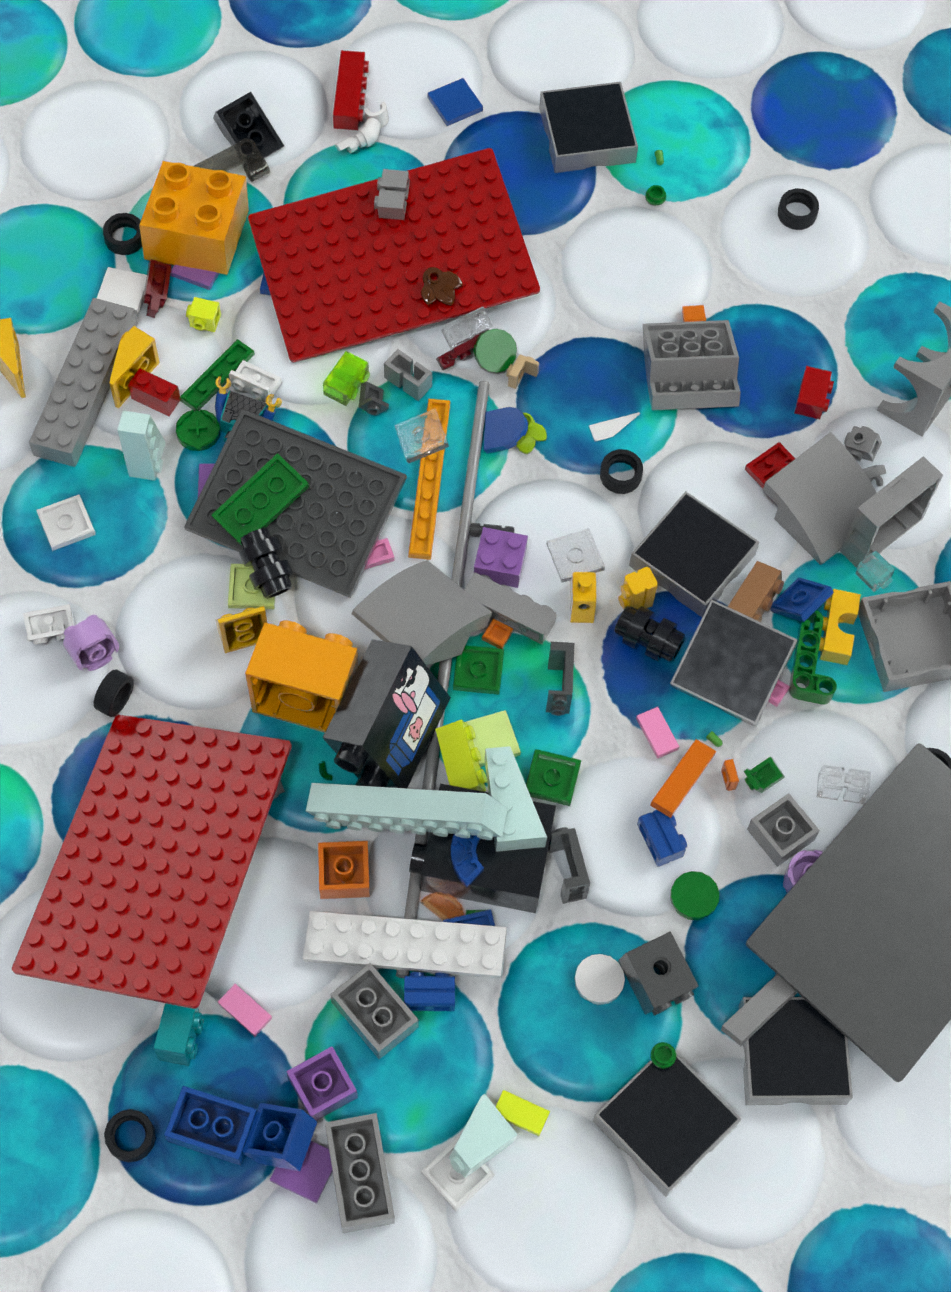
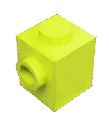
[186,297,221,332]

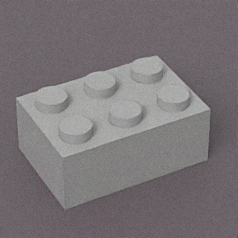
[330,963,418,1059]

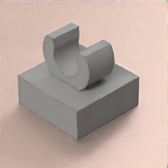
[863,465,886,486]

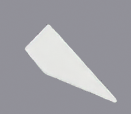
[589,412,640,441]

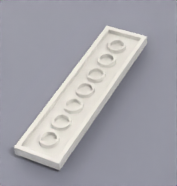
[303,911,507,979]

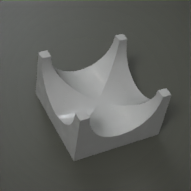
[877,302,951,437]

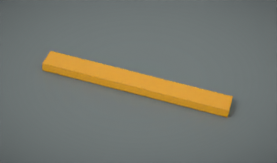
[408,399,450,560]

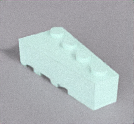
[117,410,166,481]
[484,746,547,852]

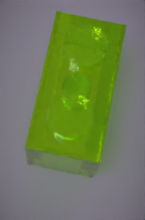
[323,351,370,406]

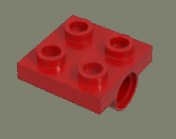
[745,442,795,488]

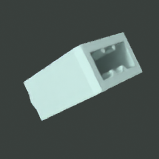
[449,1094,517,1178]

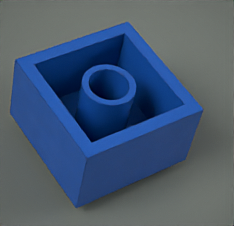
[242,1103,317,1171]

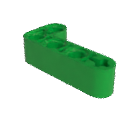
[789,610,837,705]

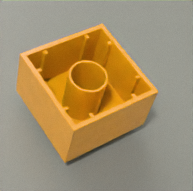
[139,161,249,275]
[245,620,358,733]

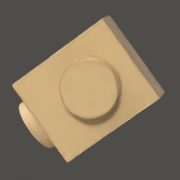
[506,354,539,389]

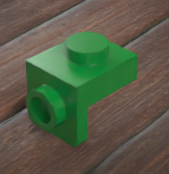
[744,756,785,793]

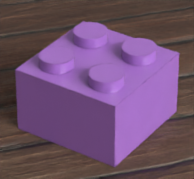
[474,527,528,588]
[287,1047,358,1121]

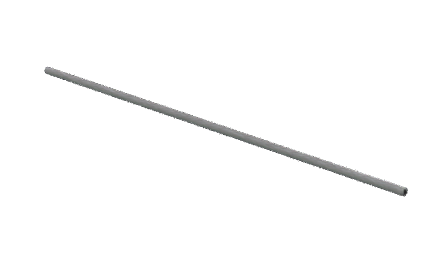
[396,381,490,978]

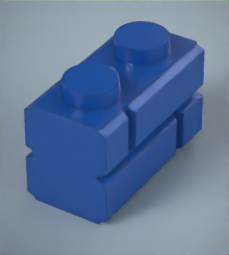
[637,810,687,867]
[404,972,455,1011]

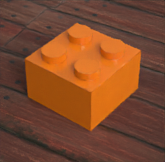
[318,841,370,899]

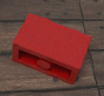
[794,366,834,419]
[128,368,180,417]

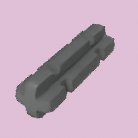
[470,523,515,537]

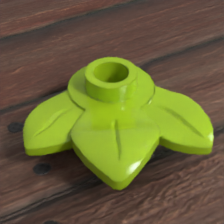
[516,413,547,454]

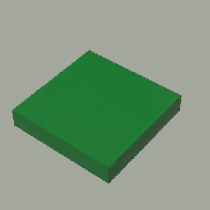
[453,645,504,695]
[526,749,581,806]

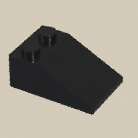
[213,92,284,167]

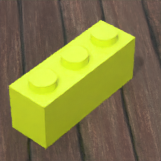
[435,719,487,792]

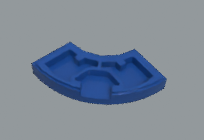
[451,834,484,888]

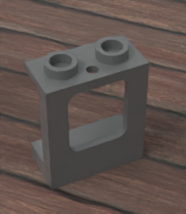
[546,641,575,716]
[548,827,590,904]

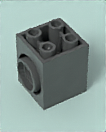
[618,931,699,1016]

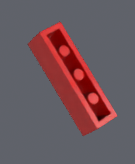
[333,50,369,130]

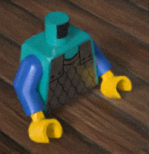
[215,377,282,442]

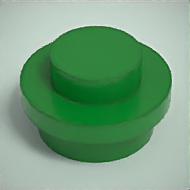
[645,185,666,205]
[650,1042,676,1069]

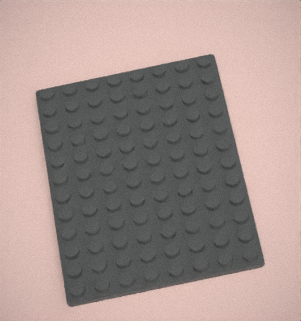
[746,743,951,1082]

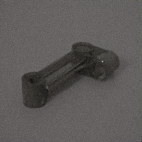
[194,139,270,182]

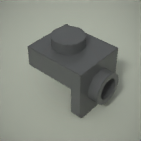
[358,381,389,416]

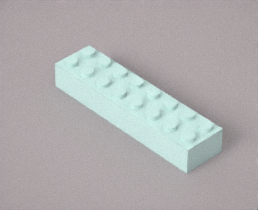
[306,783,508,840]

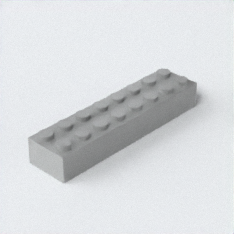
[29,298,138,467]

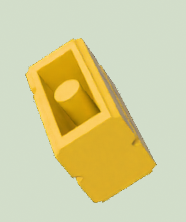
[618,567,658,610]

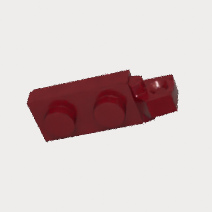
[143,259,172,318]
[436,329,489,370]

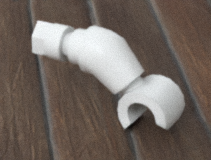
[335,102,389,153]

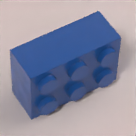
[164,1086,257,1166]

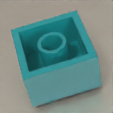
[154,1003,204,1066]

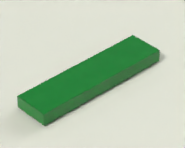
[180,339,255,411]

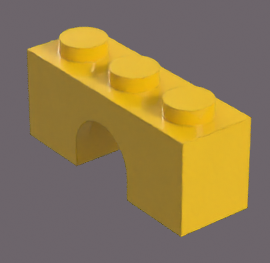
[819,589,861,665]

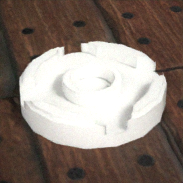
[574,954,625,1005]

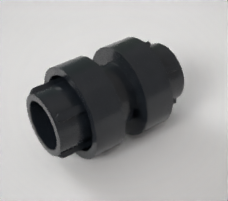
[239,528,293,599]
[614,606,685,661]

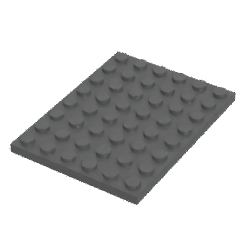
[184,409,407,598]

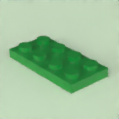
[211,453,310,546]

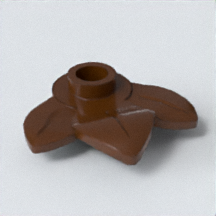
[421,267,463,306]

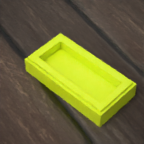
[496,1090,550,1136]

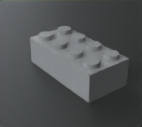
[325,1113,395,1233]

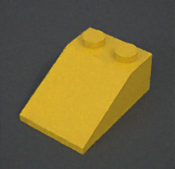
[0,318,26,398]
[109,326,160,409]
[215,606,267,653]

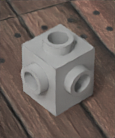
[844,426,882,462]

